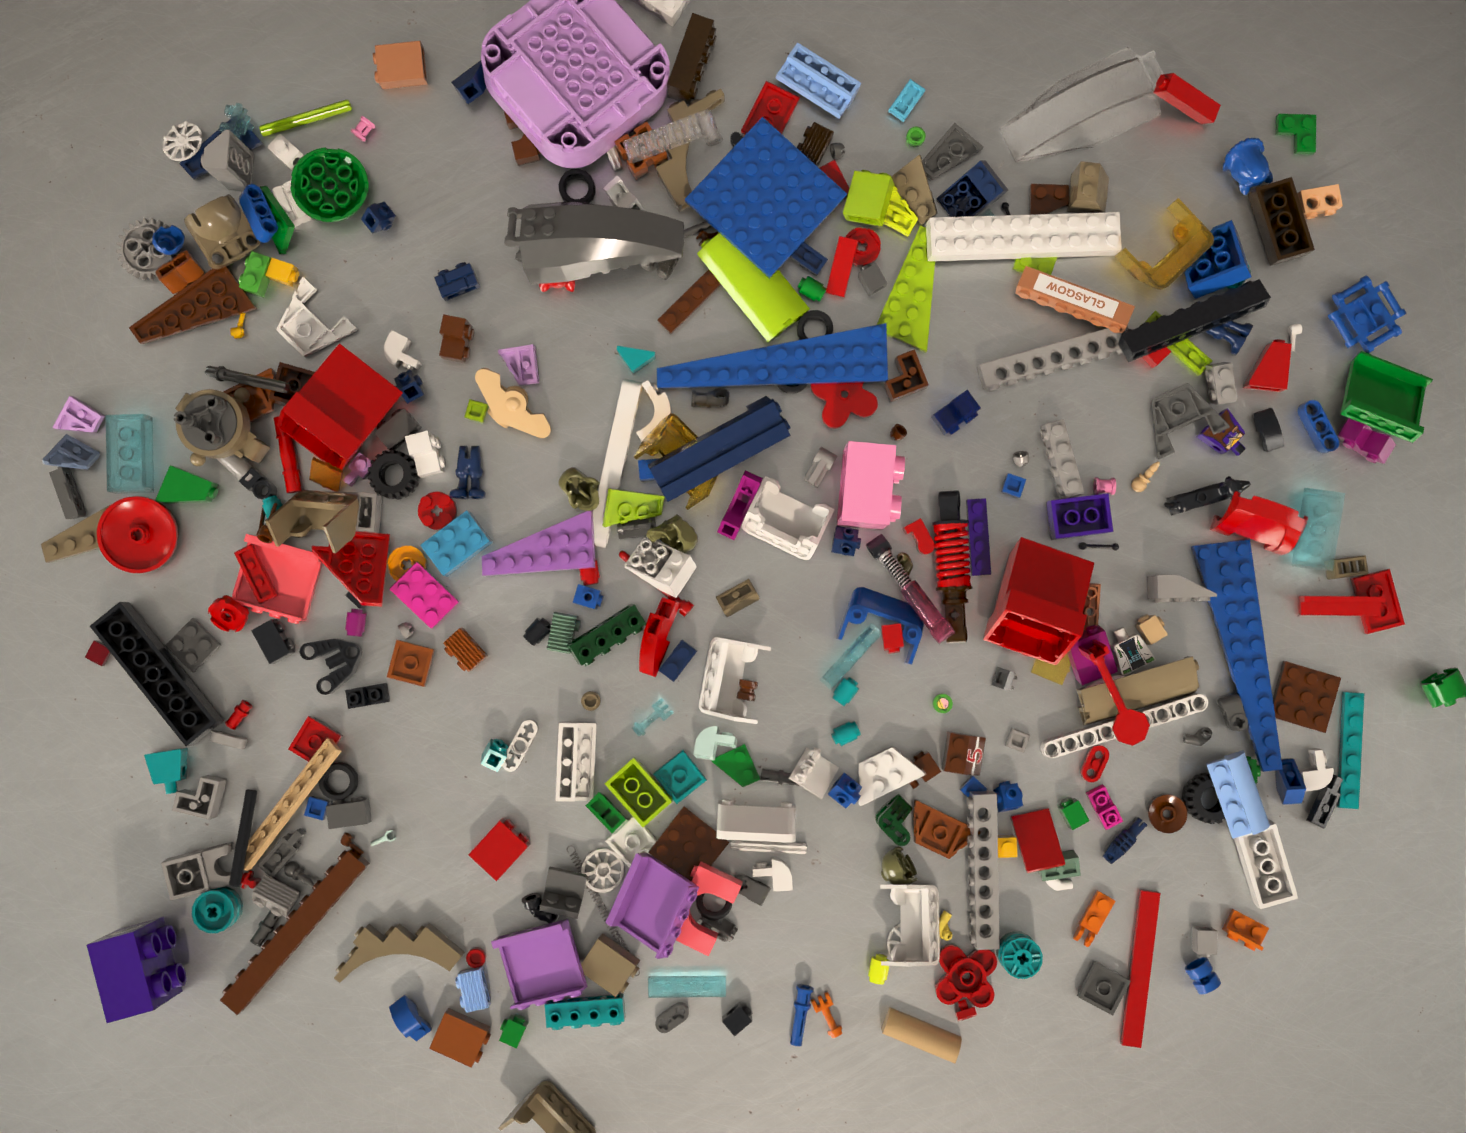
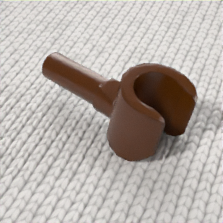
[696,231,719,246]
[341,832,364,856]

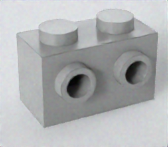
[1205,362,1237,405]

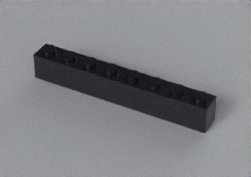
[1118,279,1271,362]

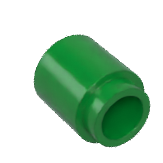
[797,276,827,302]

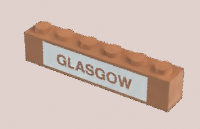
[1015,266,1135,333]

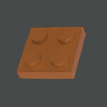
[387,640,435,687]

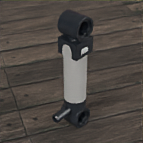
[217,454,277,500]

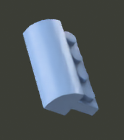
[776,42,861,119]
[1206,750,1270,839]

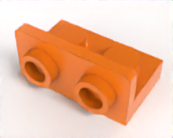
[1222,909,1269,951]

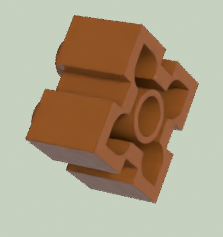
[614,122,668,180]

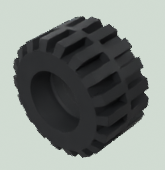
[367,450,420,500]
[1182,773,1226,824]

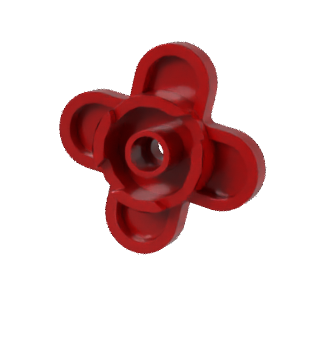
[811,382,878,429]
[935,944,997,1008]

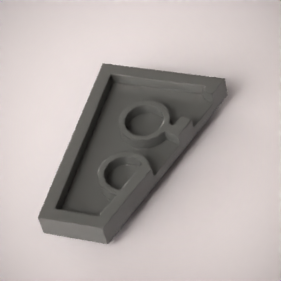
[922,123,983,180]

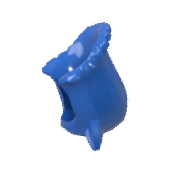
[1222,138,1273,195]

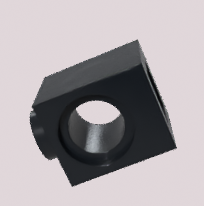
[722,1002,753,1037]

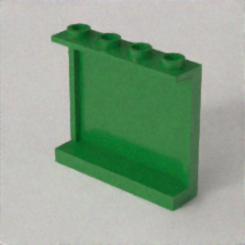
[1340,351,1433,443]

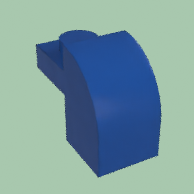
[389,995,432,1042]

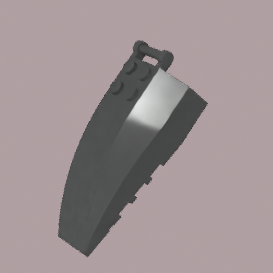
[504,202,684,284]

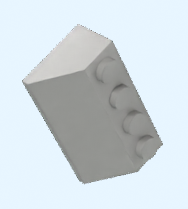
[201,130,254,191]

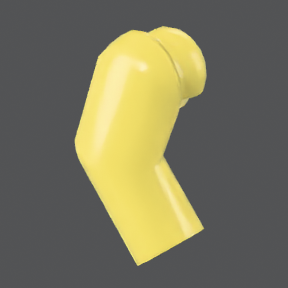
[939,910,952,941]

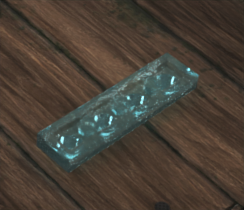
[648,976,726,998]

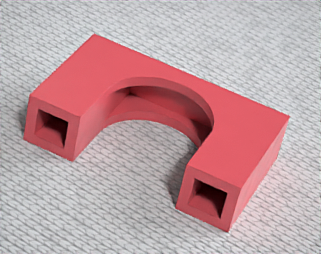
[676,861,743,956]

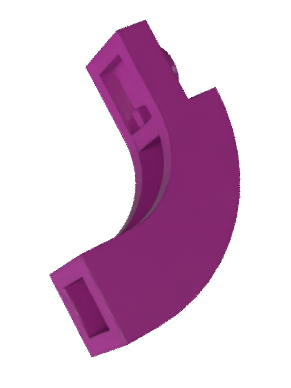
[717,470,763,540]

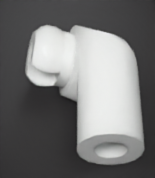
[1046,879,1073,891]

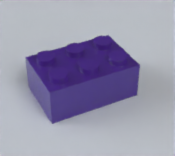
[1046,493,1114,540]

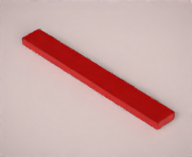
[1120,889,1161,1048]

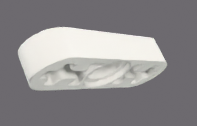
[502,720,539,772]

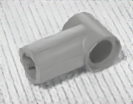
[804,447,837,488]

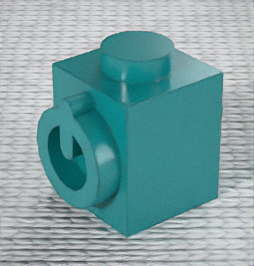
[480,739,508,772]

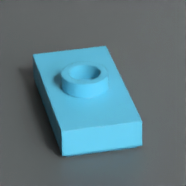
[888,79,926,122]

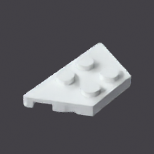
[859,747,926,806]

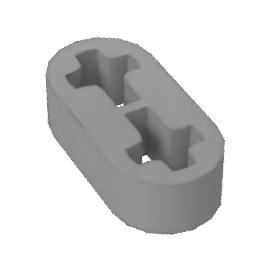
[209,730,248,749]

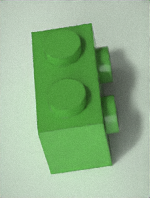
[239,251,271,298]

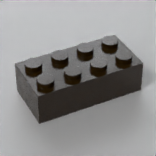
[667,13,717,105]
[1248,177,1315,266]

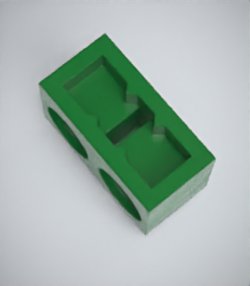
[585,792,629,834]

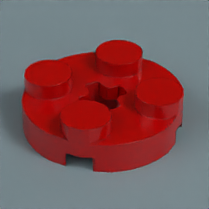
[846,227,881,267]
[418,491,457,530]
[208,595,249,632]

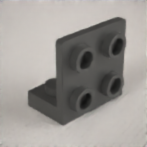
[539,867,587,919]

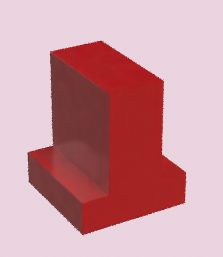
[277,343,403,474]
[983,537,1094,665]

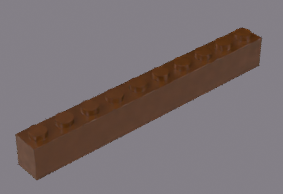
[220,849,370,1015]

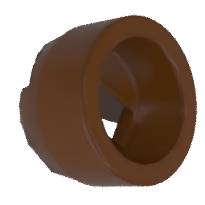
[890,424,907,441]

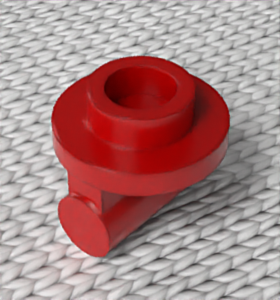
[241,870,261,889]

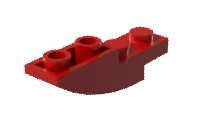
[639,597,680,677]

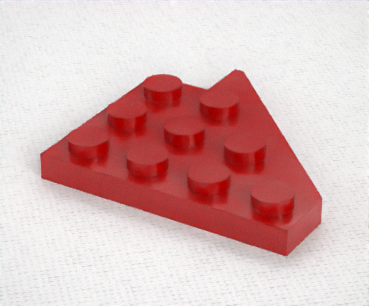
[312,532,390,607]

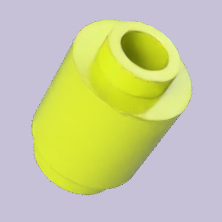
[868,954,890,985]

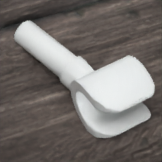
[1287,324,1302,351]

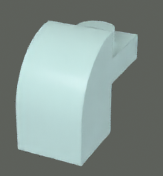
[694,726,737,760]

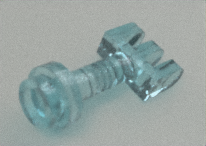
[632,698,674,737]

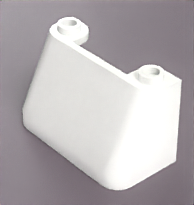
[742,476,834,560]

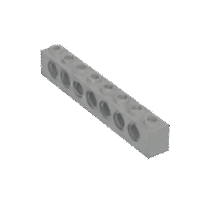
[977,325,1129,391]
[967,791,1000,950]

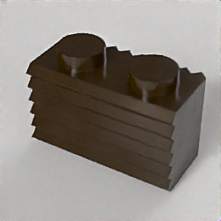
[797,122,834,167]

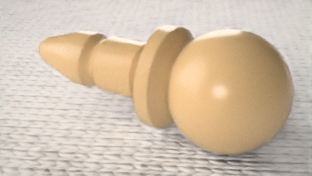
[1131,461,1160,492]

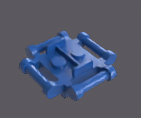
[1328,275,1407,354]

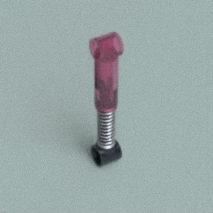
[866,534,955,644]

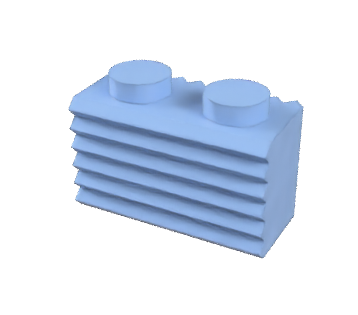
[455,966,491,1013]

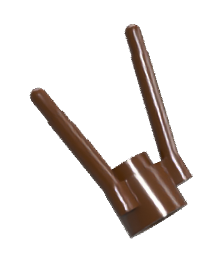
[256,503,278,543]

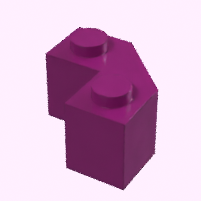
[1338,418,1396,464]

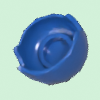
[152,225,185,255]

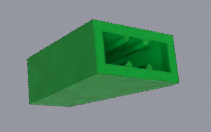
[155,465,219,504]

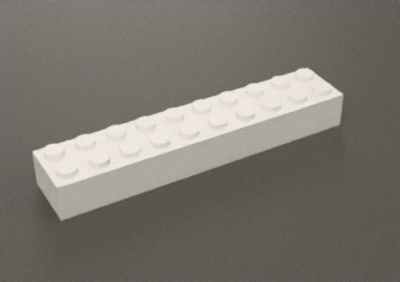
[926,212,1122,261]

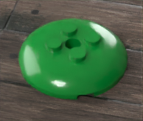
[290,147,369,222]

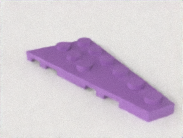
[482,510,596,576]

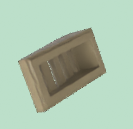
[1324,555,1369,580]

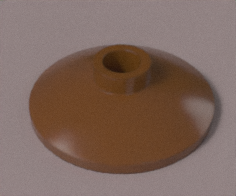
[1148,794,1188,833]

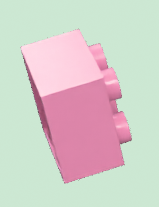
[836,441,905,530]

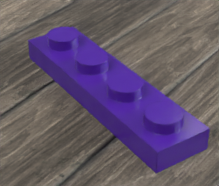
[966,498,991,576]

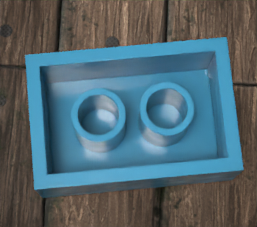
[420,510,493,577]

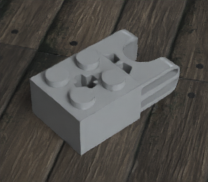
[161,843,233,901]

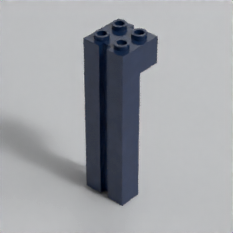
[648,396,791,502]

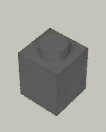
[858,263,887,296]

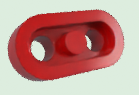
[1080,745,1109,782]

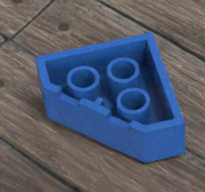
[1184,220,1252,299]

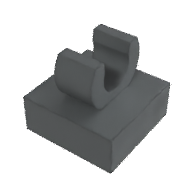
[992,667,1017,691]

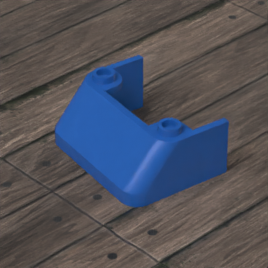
[836,587,925,665]

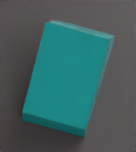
[617,346,656,374]

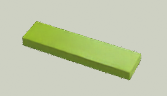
[1144,311,1213,376]

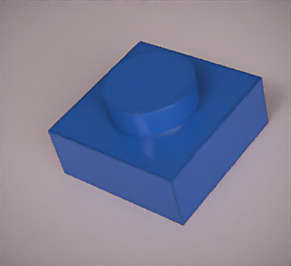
[1001,473,1026,498]
[959,775,987,797]
[304,796,330,821]

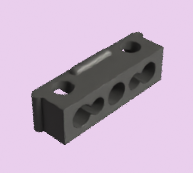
[49,466,86,519]

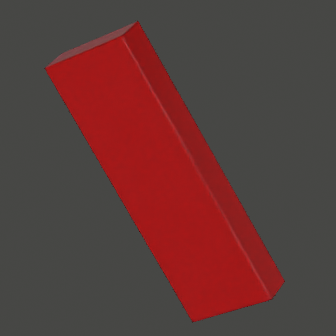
[826,236,859,297]
[234,544,278,604]

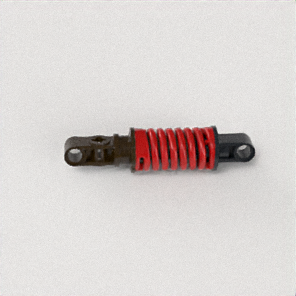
[932,490,973,643]

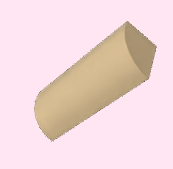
[881,1007,962,1064]

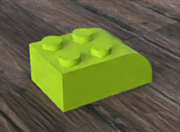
[604,757,673,827]

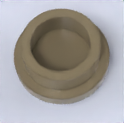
[581,691,601,711]

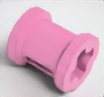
[351,116,376,142]
[1093,477,1116,495]

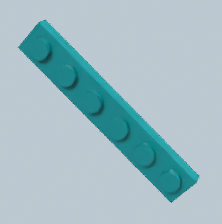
[1337,692,1365,809]

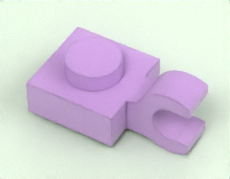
[343,452,372,487]

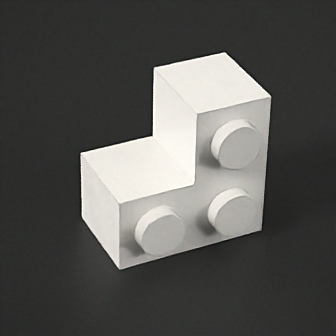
[405,431,445,478]

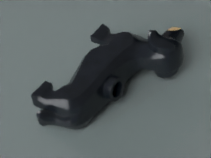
[1164,476,1251,516]

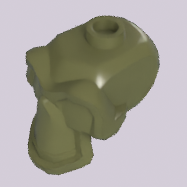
[558,467,600,511]
[647,514,698,553]

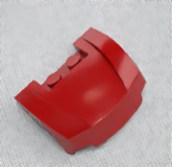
[1210,491,1308,555]

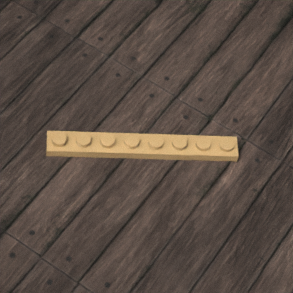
[244,738,341,871]

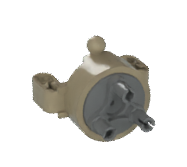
[174,387,271,466]

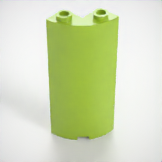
[697,233,810,342]

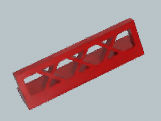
[1299,596,1385,616]

